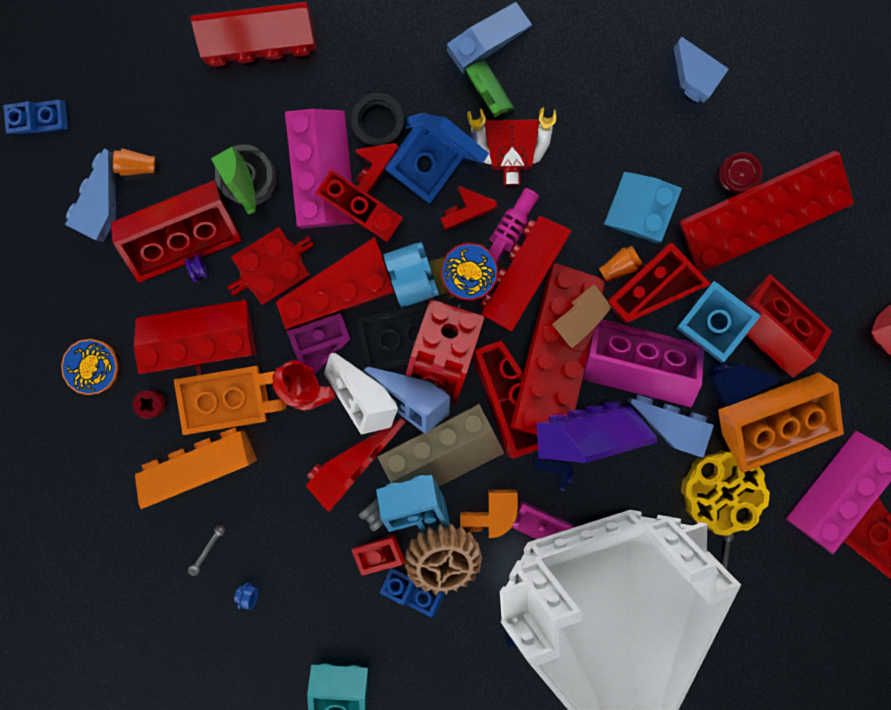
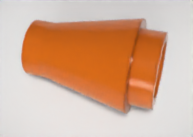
[113,148,155,176]
[599,246,643,283]

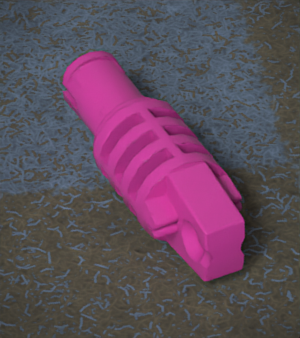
[489,188,539,262]

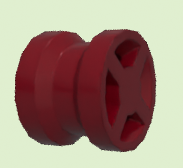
[132,390,166,419]

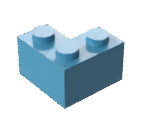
[376,475,450,534]

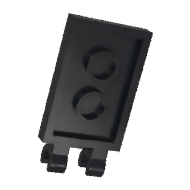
[356,300,462,370]

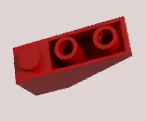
[315,169,403,242]

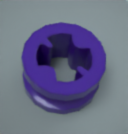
[185,254,209,282]

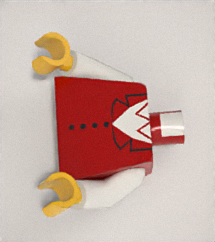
[467,108,556,186]

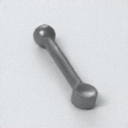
[188,525,225,576]
[722,533,734,570]

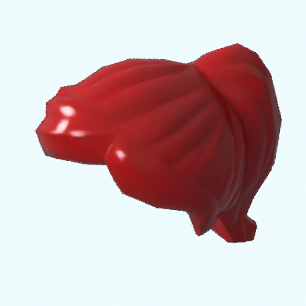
[272,360,335,411]

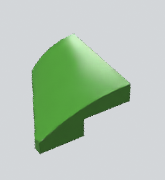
[465,61,515,117]
[211,147,256,215]

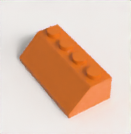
[718,372,844,473]
[135,427,257,509]

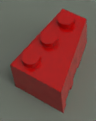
[607,242,711,323]

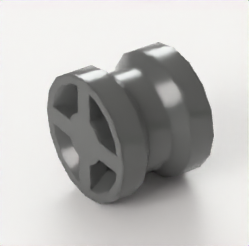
[358,497,383,532]

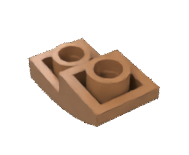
[552,285,612,348]

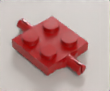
[227,227,315,305]

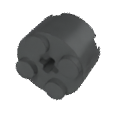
[215,145,277,205]

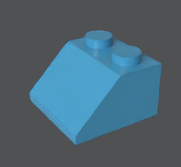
[604,172,682,244]
[676,281,760,363]

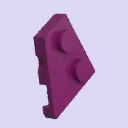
[287,311,350,375]

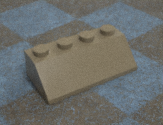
[378,403,504,487]

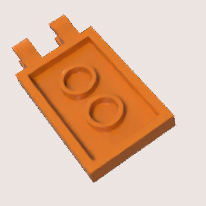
[174,365,287,435]

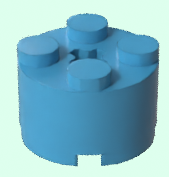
[383,242,439,308]

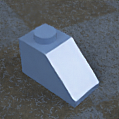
[674,37,729,103]

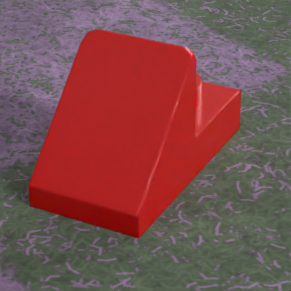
[355,143,399,195]
[441,186,497,231]
[352,533,406,576]

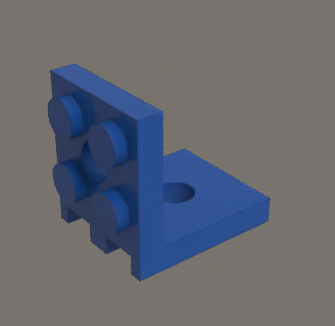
[384,114,490,203]

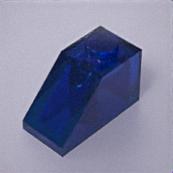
[707,361,779,407]

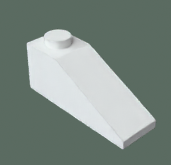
[324,353,398,434]

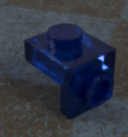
[533,455,574,492]

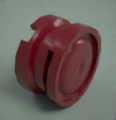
[718,152,762,195]

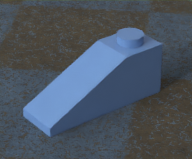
[447,2,532,74]
[364,367,450,434]

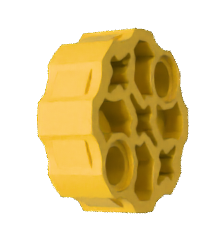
[681,450,770,536]

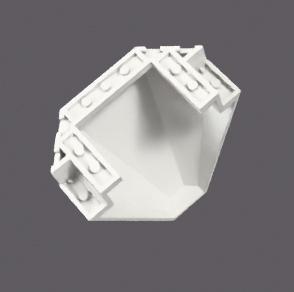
[500,510,741,710]

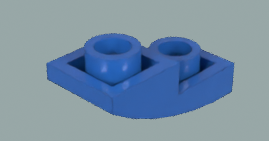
[3,99,68,134]
[380,568,445,618]

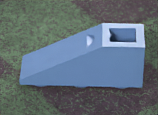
[65,149,116,242]
[627,395,714,458]

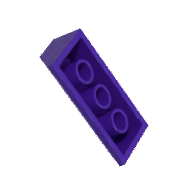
[537,401,657,463]

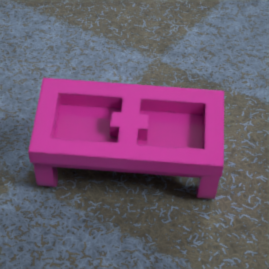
[512,501,574,539]

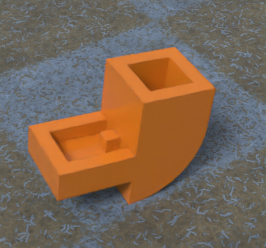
[460,490,518,538]

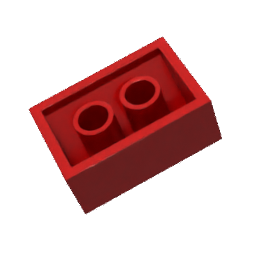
[743,274,832,378]

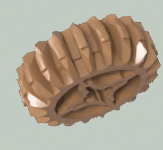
[405,524,482,595]

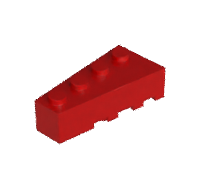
[472,341,538,459]

